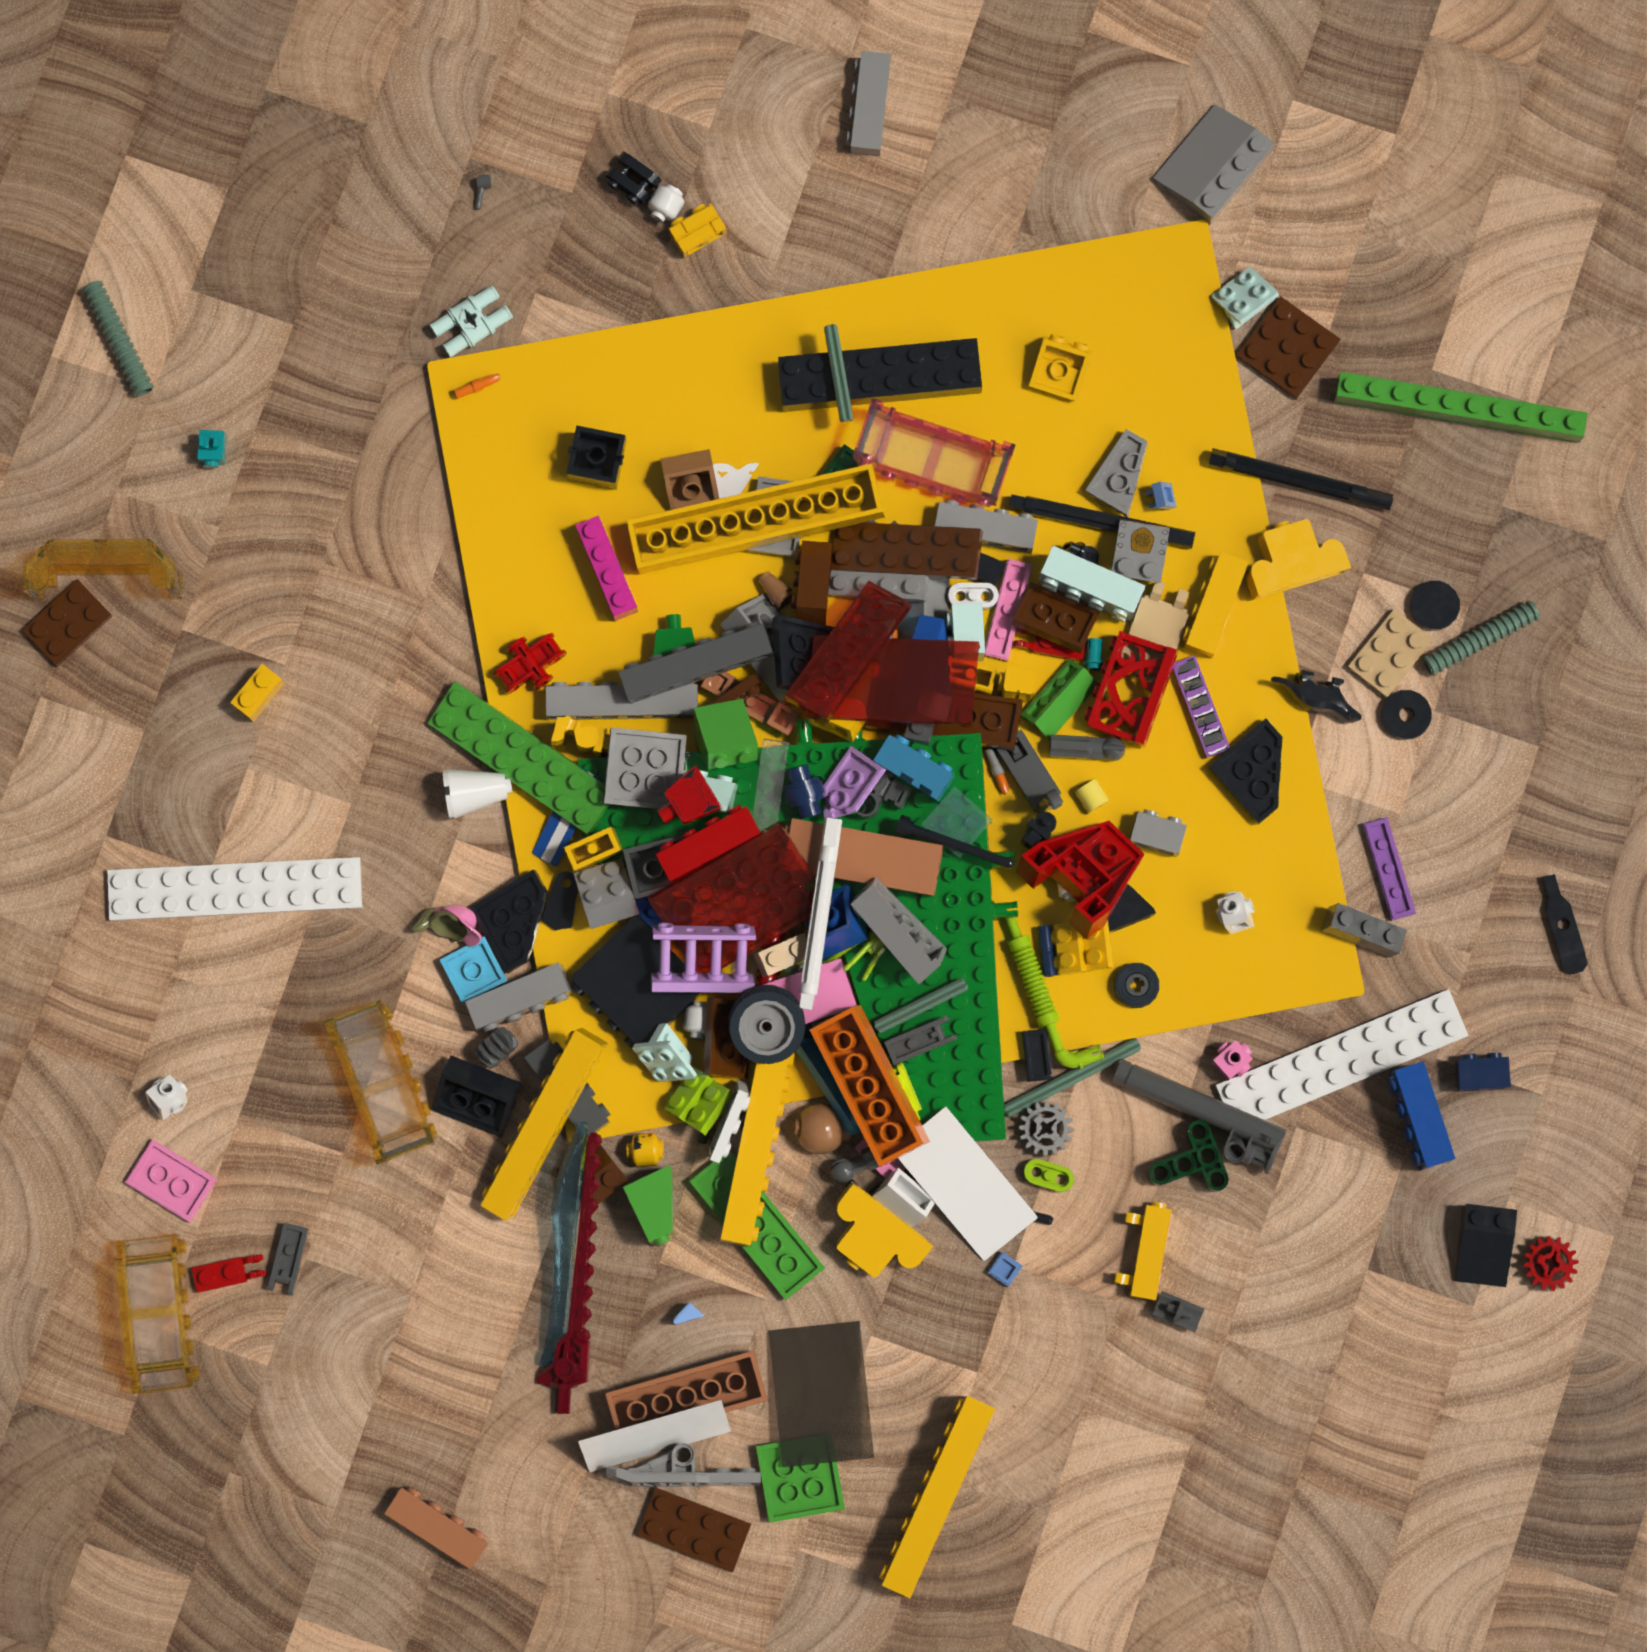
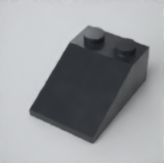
[1455,1204,1517,1287]

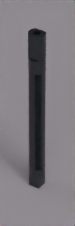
[1209,448,1393,511]
[1009,494,1195,549]

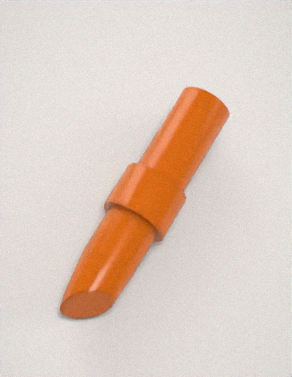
[454,373,500,399]

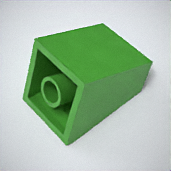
[694,698,758,770]
[623,1165,674,1247]

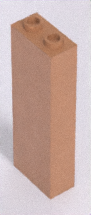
[780,818,944,896]

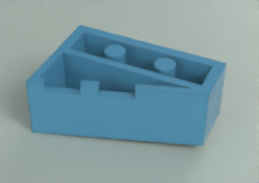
[873,734,955,802]

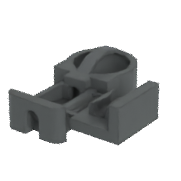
[856,771,912,819]

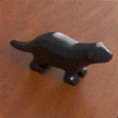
[1271,670,1362,723]

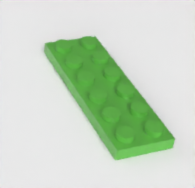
[689,1151,825,1301]

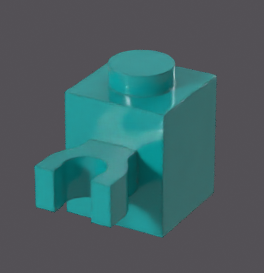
[197,430,227,469]

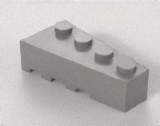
[851,877,947,984]

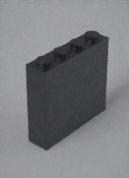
[570,915,704,1051]

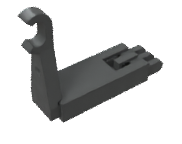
[995,730,1063,814]

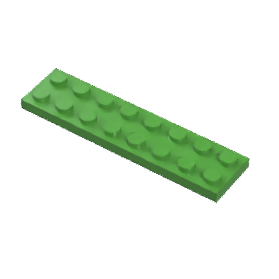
[428,681,610,835]

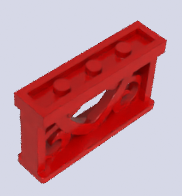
[1084,631,1178,747]

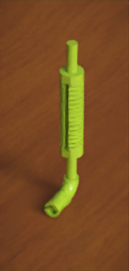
[1005,910,1105,1069]

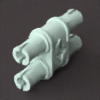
[429,285,513,358]

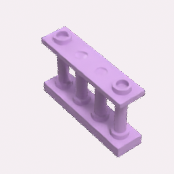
[651,923,756,993]

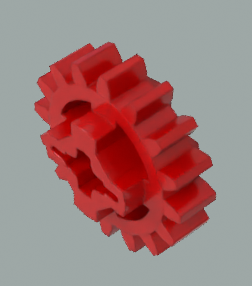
[1522,1236,1579,1292]

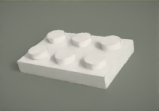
[709,1079,751,1163]

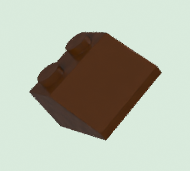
[556,1145,628,1204]

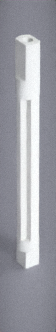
[800,817,842,1010]

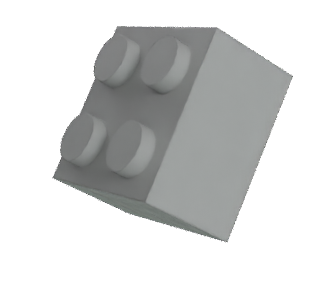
[574,858,639,929]

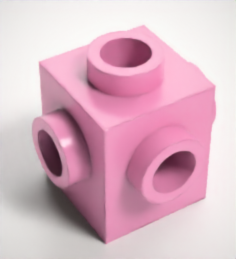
[1211,1040,1253,1081]

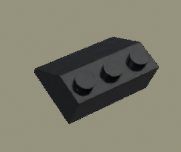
[431,1055,522,1137]

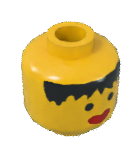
[626,1133,664,1167]

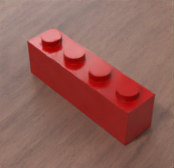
[656,805,763,882]

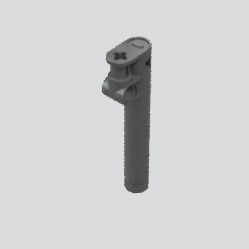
[1113,1059,1287,1175]

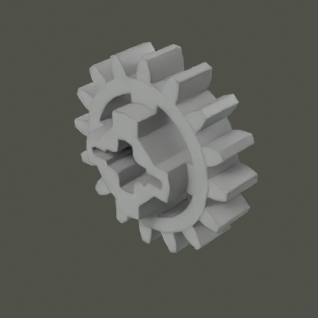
[1018,1101,1074,1157]

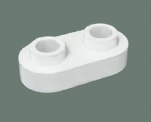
[948,583,999,609]

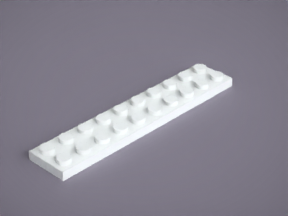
[108,857,363,921]
[1215,989,1469,1120]

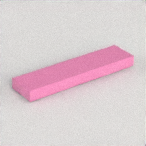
[985,559,1032,662]

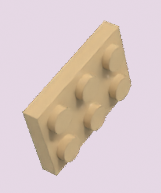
[1347,609,1434,699]

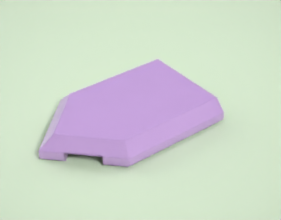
[823,746,886,820]

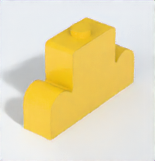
[1245,519,1351,601]
[836,1181,934,1278]

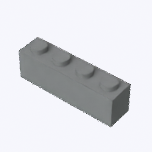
[846,51,891,156]
[935,500,1038,554]
[465,963,574,1033]

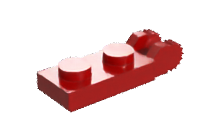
[1013,627,1085,662]
[192,1254,267,1293]

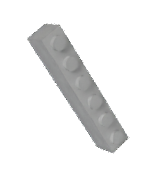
[546,681,698,720]

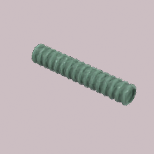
[82,281,154,397]
[1423,600,1540,676]

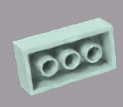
[1039,546,1145,622]

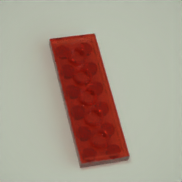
[784,581,912,723]

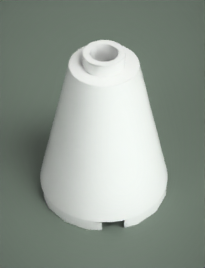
[442,769,512,819]

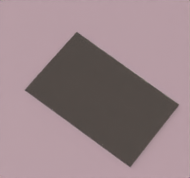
[768,1321,874,1468]

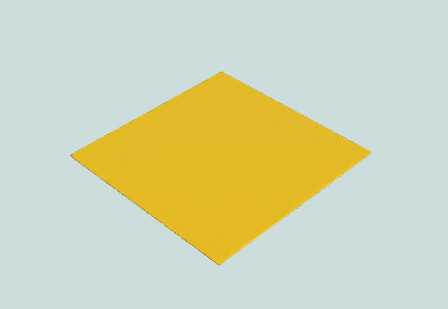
[427,220,1364,1144]

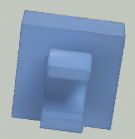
[1145,482,1177,510]

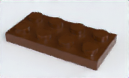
[637,1487,751,1572]

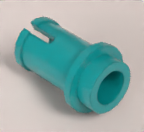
[1083,638,1104,671]

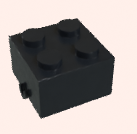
[566,425,627,489]

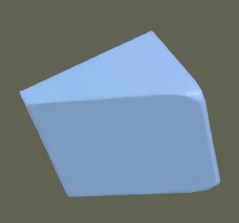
[673,1303,704,1325]

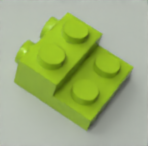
[664,1066,735,1136]

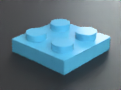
[440,936,508,1005]

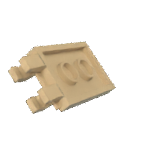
[1116,582,1189,682]

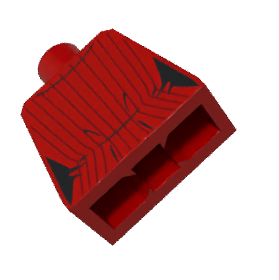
[657,766,723,824]

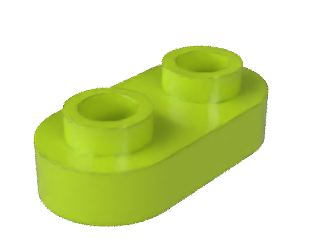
[1024,1159,1074,1192]

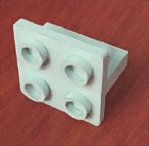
[1212,267,1279,329]
[632,1023,697,1082]

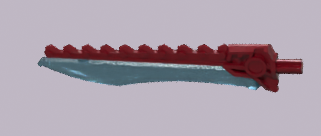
[536,1121,603,1414]

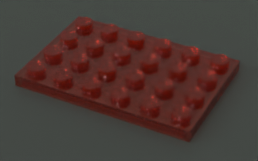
[648,821,832,974]

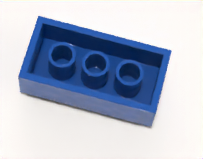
[1387,1061,1456,1171]

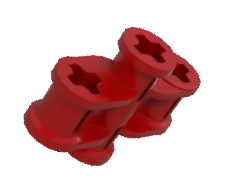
[493,633,567,695]

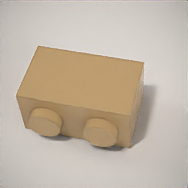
[753,933,807,978]

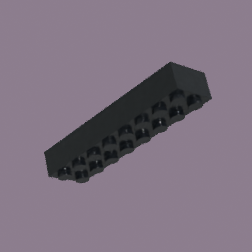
[778,338,982,412]

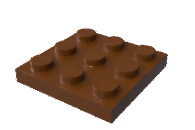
[1236,296,1341,400]

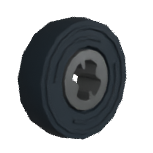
[1114,963,1159,1008]

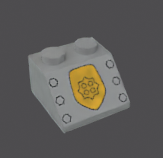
[1111,519,1170,583]

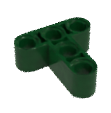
[1147,1120,1229,1192]

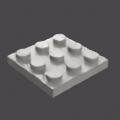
[603,727,687,809]

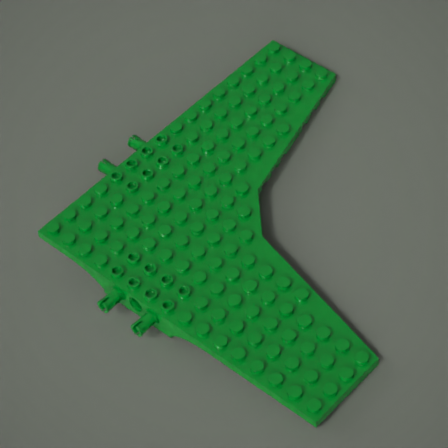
[578,719,1018,1141]

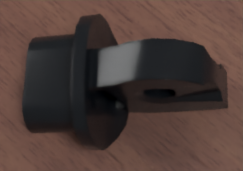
[1062,541,1099,565]

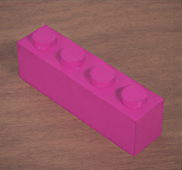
[576,515,638,621]

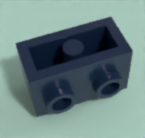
[1455,1053,1511,1092]

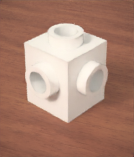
[1216,891,1255,934]
[146,1074,187,1120]

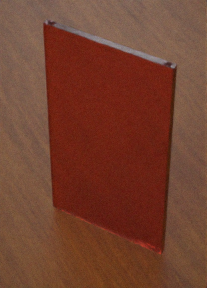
[804,635,980,725]

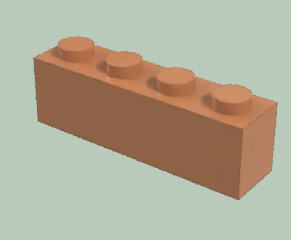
[384,1486,489,1570]

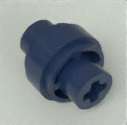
[783,764,825,819]

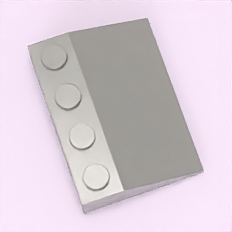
[1153,104,1275,225]

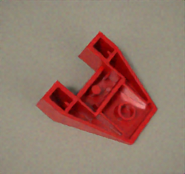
[1016,821,1144,940]

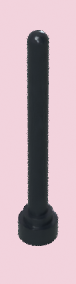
[895,815,1014,869]

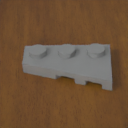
[1085,429,1148,518]

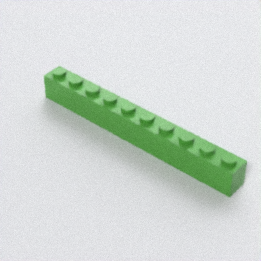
[1334,372,1588,443]

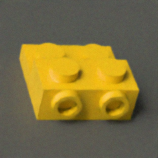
[1029,334,1092,401]
[1051,920,1113,975]

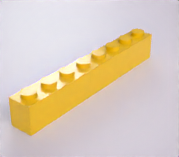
[480,1028,608,1221]
[720,1053,795,1247]

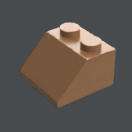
[661,449,719,510]

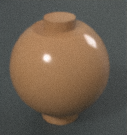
[793,1104,851,1154]

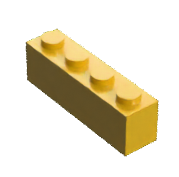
[1182,551,1249,658]

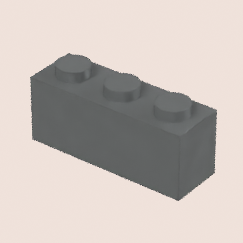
[1321,903,1407,958]

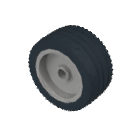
[728,985,805,1064]

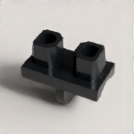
[1020,812,1057,849]

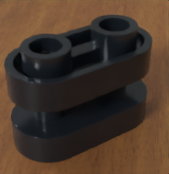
[605,151,662,205]

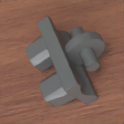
[1152,1291,1204,1333]

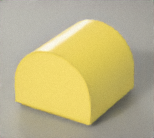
[1075,779,1110,814]

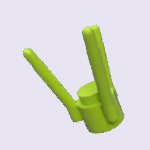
[826,929,886,981]

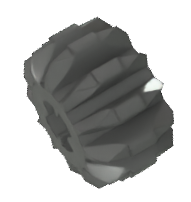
[475,1027,518,1069]

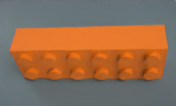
[810,1005,930,1167]

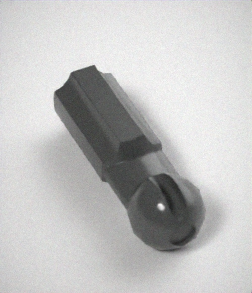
[1049,734,1125,762]
[830,1147,879,1183]

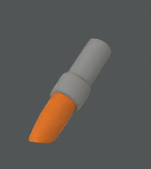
[985,747,1009,795]

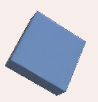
[987,1252,1023,1287]

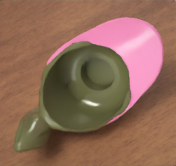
[411,904,481,947]

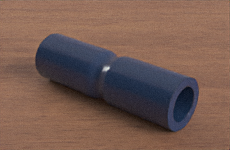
[1037,925,1058,977]

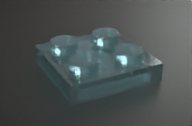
[921,786,993,858]

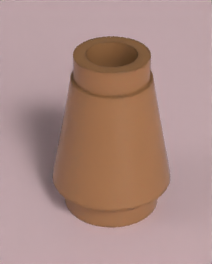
[758,571,792,609]

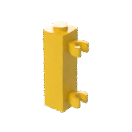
[1114,1201,1172,1301]

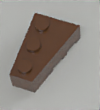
[791,540,832,625]

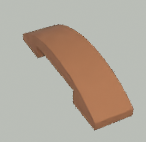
[701,672,801,736]

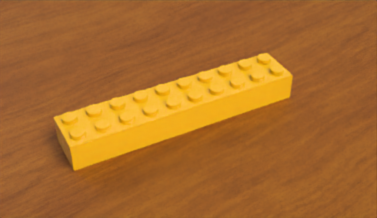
[627,463,885,574]

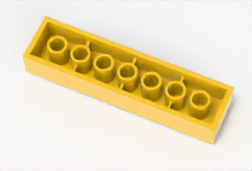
[879,1396,996,1598]

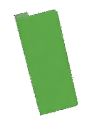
[1021,659,1097,740]

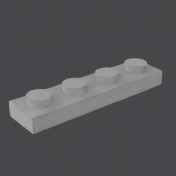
[828,570,929,602]

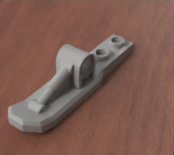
[606,1443,761,1487]

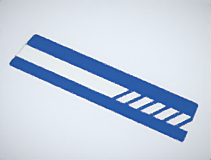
[532,769,601,867]

